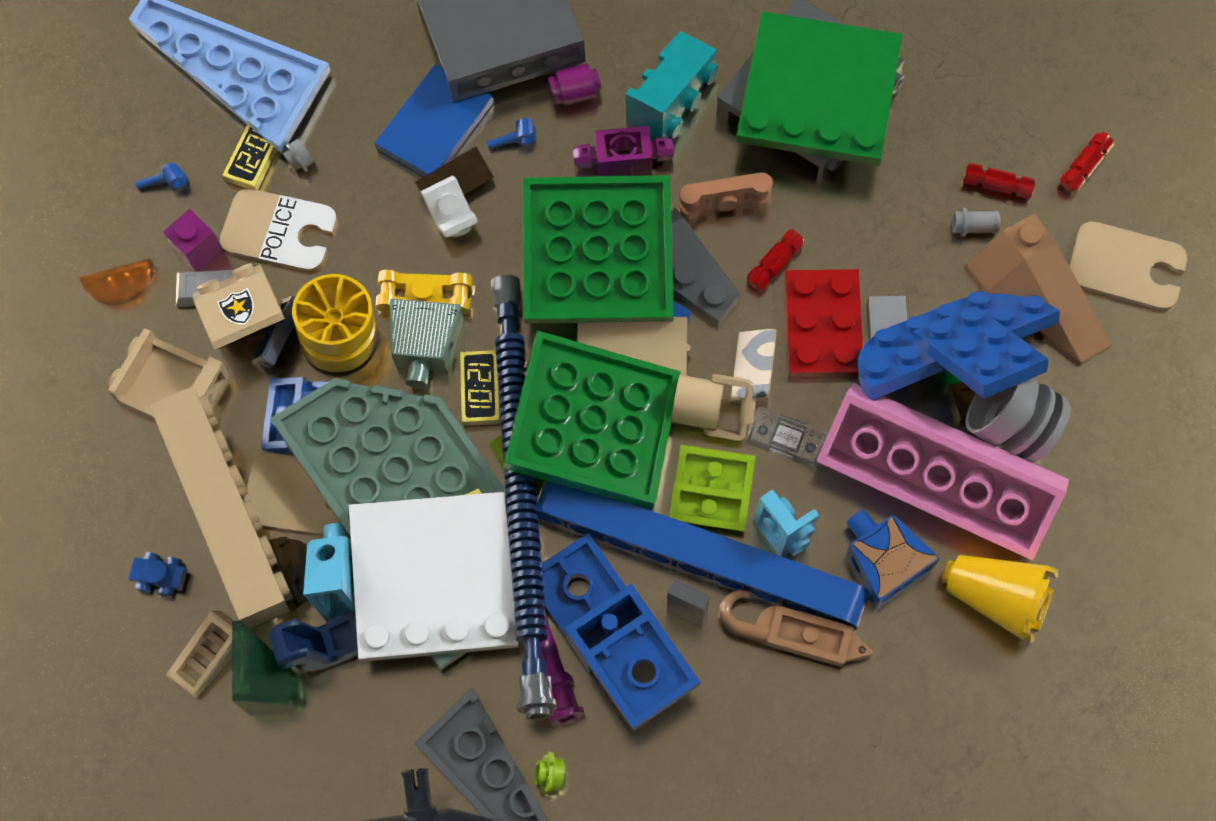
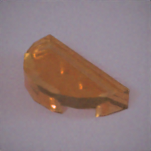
[79,258,153,306]

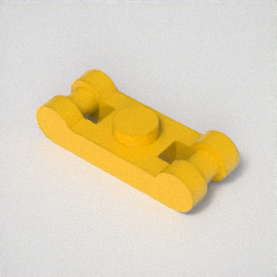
[375,270,473,315]

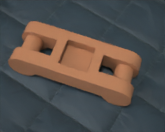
[679,173,773,220]

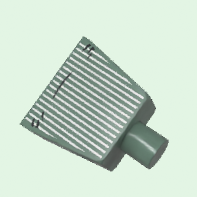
[390,298,464,388]

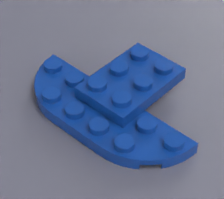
[858,291,1060,400]

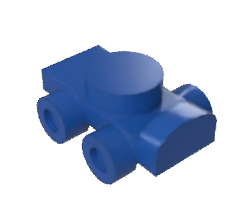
[128,552,188,598]

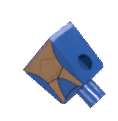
[846,509,940,609]

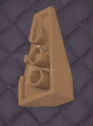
[966,213,1112,365]

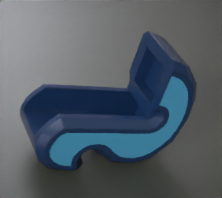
[268,612,358,672]

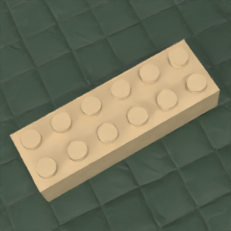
[149,386,293,630]

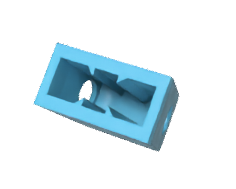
[303,523,356,622]

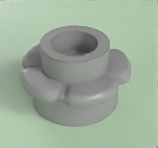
[283,138,315,172]

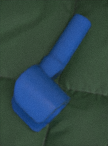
[487,118,536,150]
[135,163,188,190]

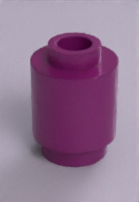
[548,63,602,106]

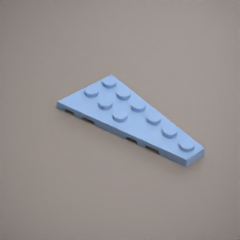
[129,0,331,154]

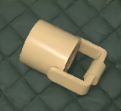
[672,374,756,441]

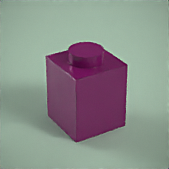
[162,209,223,272]

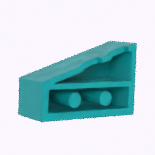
[625,31,719,141]

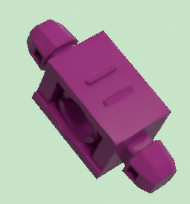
[573,126,674,176]

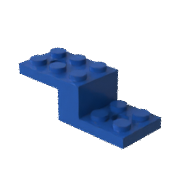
[541,533,701,731]

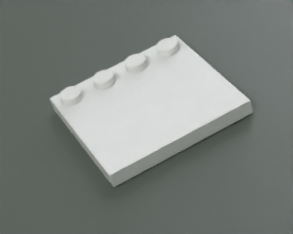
[349,492,518,662]

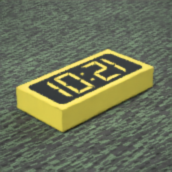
[222,124,277,190]
[460,350,500,426]

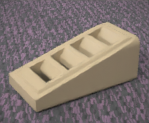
[166,611,250,698]

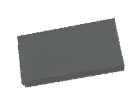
[667,580,710,628]

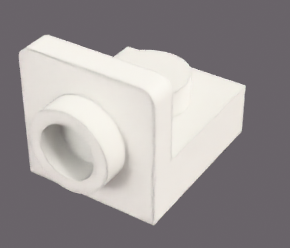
[421,176,478,237]

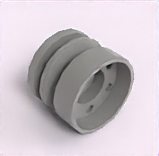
[965,377,1071,463]

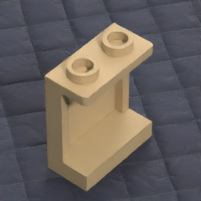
[108,328,230,420]

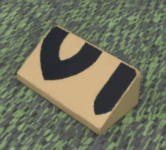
[730,329,777,407]

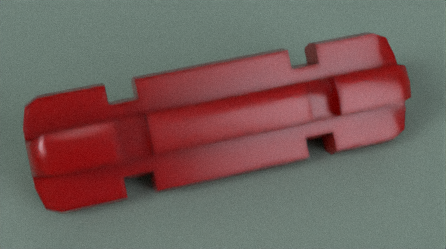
[1060,132,1114,192]
[963,163,1036,199]
[746,229,804,291]

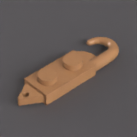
[719,590,873,667]

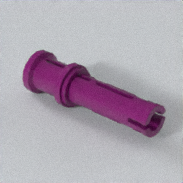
[540,616,585,726]

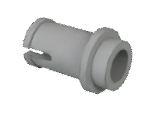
[952,207,1001,237]

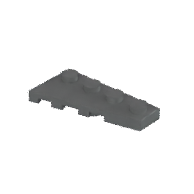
[414,687,548,821]

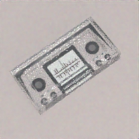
[745,406,829,469]

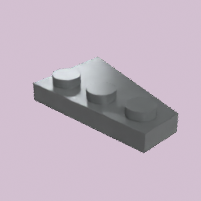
[671,207,740,326]

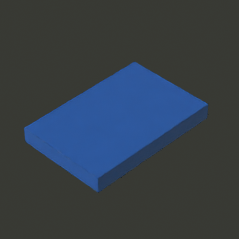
[375,64,494,176]

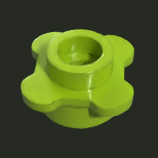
[534,751,565,795]

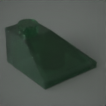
[232,620,303,716]

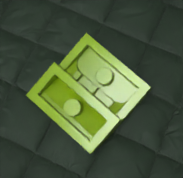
[669,444,756,532]

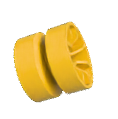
[292,274,377,372]

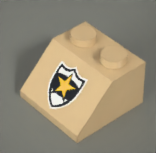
[193,264,285,349]

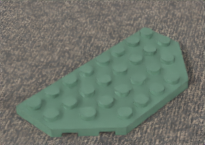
[270,378,512,670]

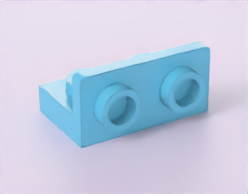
[753,489,820,557]

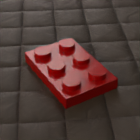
[784,269,863,378]

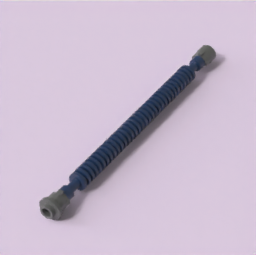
[491,275,557,720]

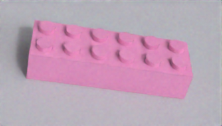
[816,383,1069,561]

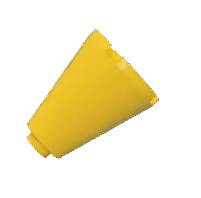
[942,555,1058,643]

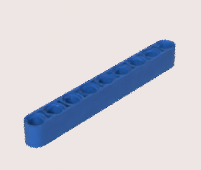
[537,481,870,630]

